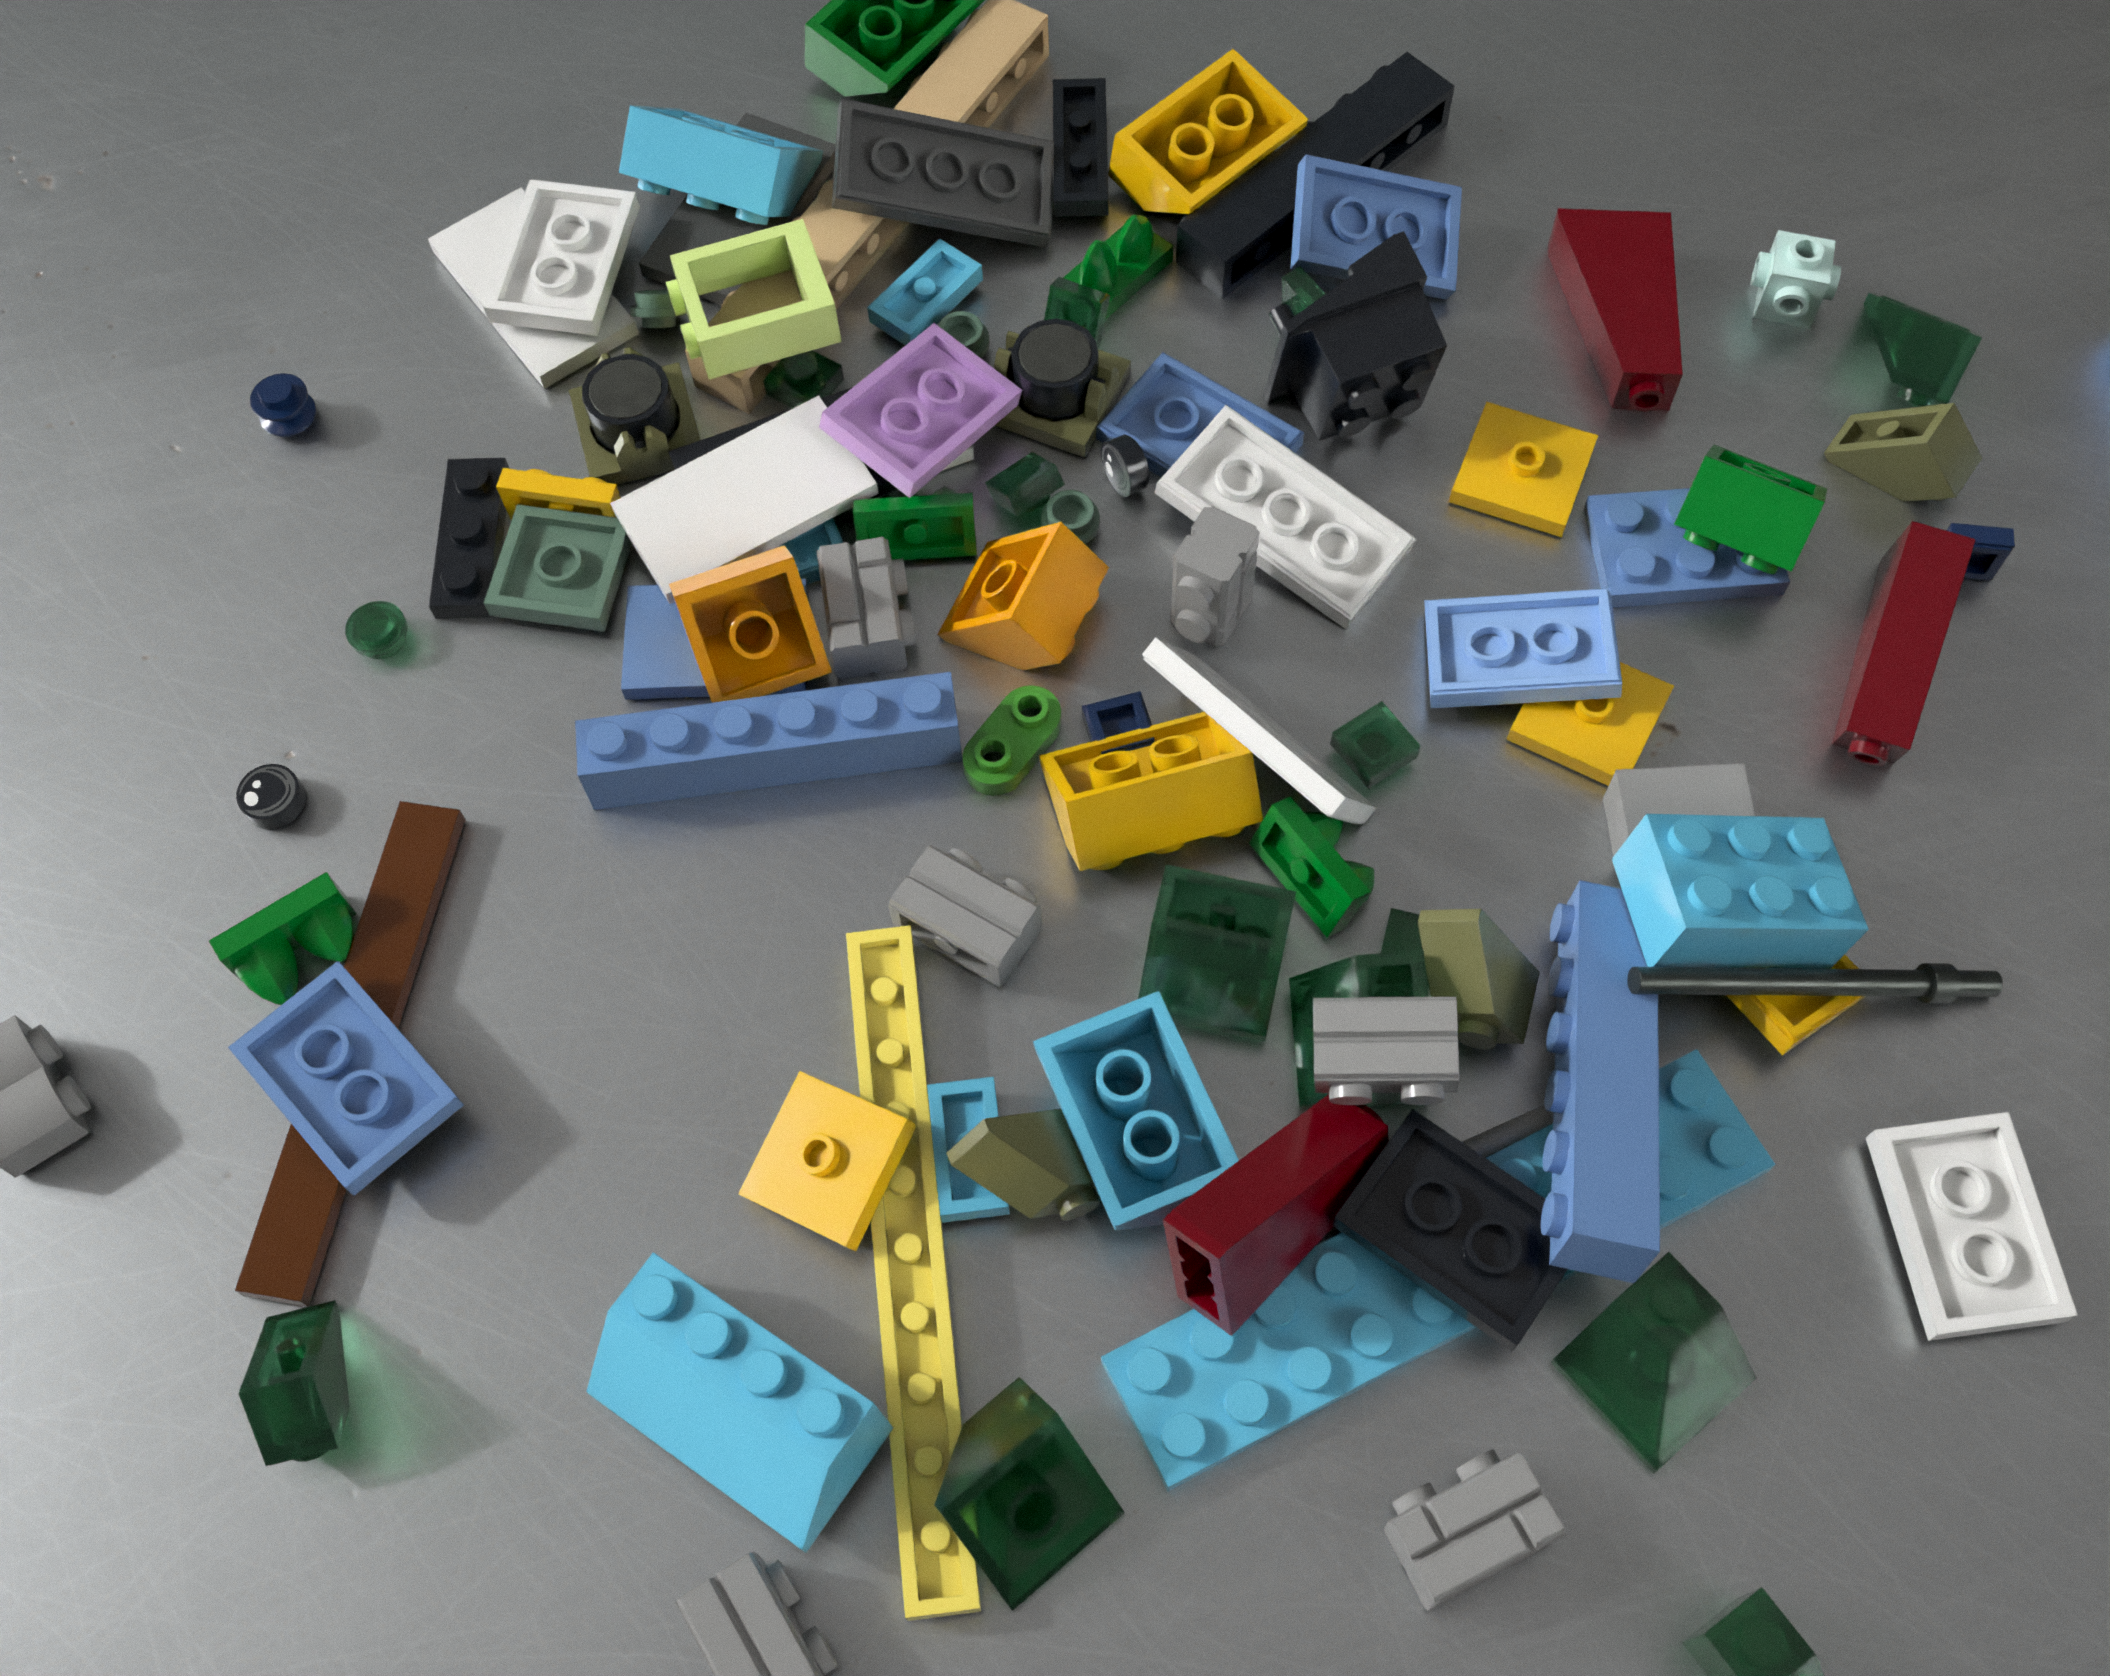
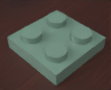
[484,504,632,632]

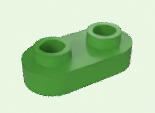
[962,685,1062,796]

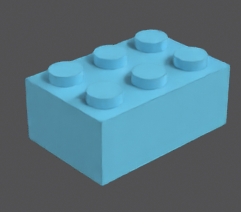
[1612,814,1869,969]

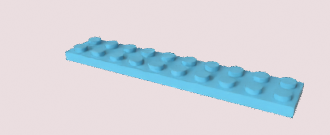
[1101,1049,1775,1492]

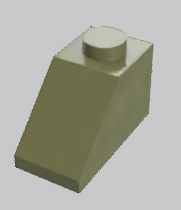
[1824,403,1983,502]
[1418,909,1540,1050]
[946,1108,1100,1221]

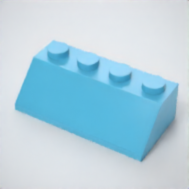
[586,1252,893,1553]

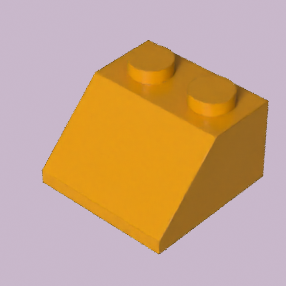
[937,522,1109,670]
[669,545,832,703]

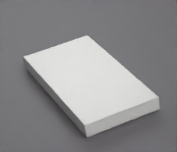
[428,187,639,389]
[610,395,879,604]
[1155,405,1417,629]
[1142,637,1377,825]

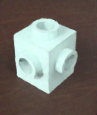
[1751,230,1841,329]

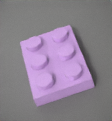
[819,323,1023,498]

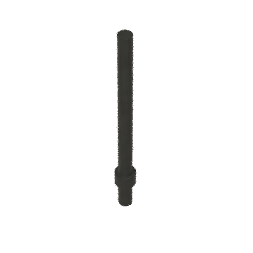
[1627,963,2003,1003]

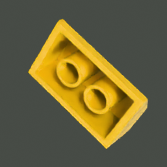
[1108,49,1309,214]
[1039,712,1263,871]

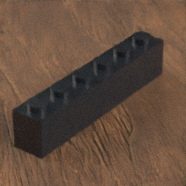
[1176,52,1455,299]

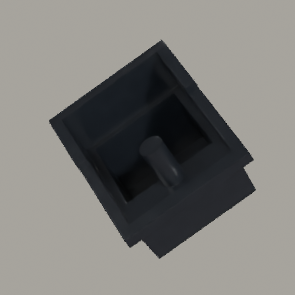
[1263,231,1447,441]

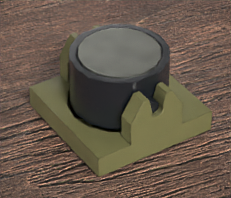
[993,318,1131,458]
[568,347,700,485]

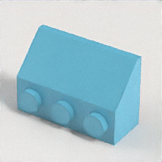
[619,105,823,225]
[1033,991,1239,1231]

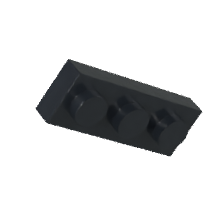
[1053,78,1109,217]
[429,458,510,619]

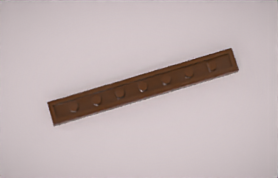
[235,801,466,1307]

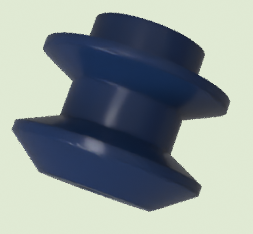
[250,373,316,437]

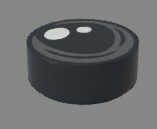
[1101,434,1150,497]
[236,764,306,829]

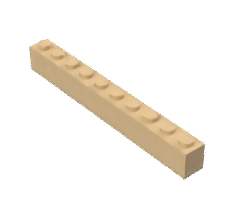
[685,0,1049,414]

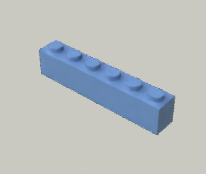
[575,672,963,810]
[1541,880,1660,1283]

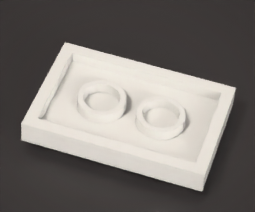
[483,179,640,336]
[1866,1112,2078,1341]

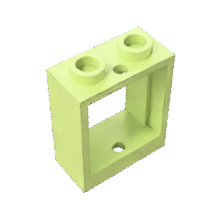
[666,219,842,379]

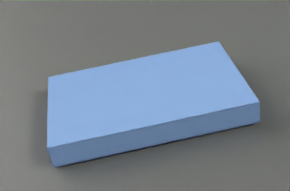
[1424,588,1622,708]

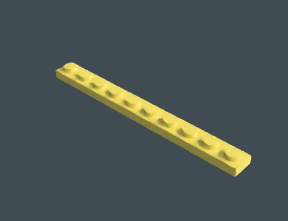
[846,925,982,1621]

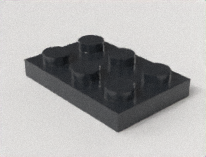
[1332,1109,1568,1352]

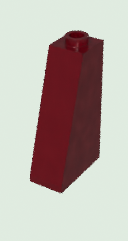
[1548,208,1683,412]
[1832,521,1976,766]
[1163,1094,1389,1336]

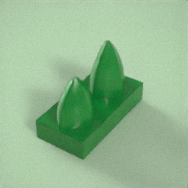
[1058,215,1174,325]
[853,486,977,560]
[1249,797,1374,938]
[209,872,357,1005]

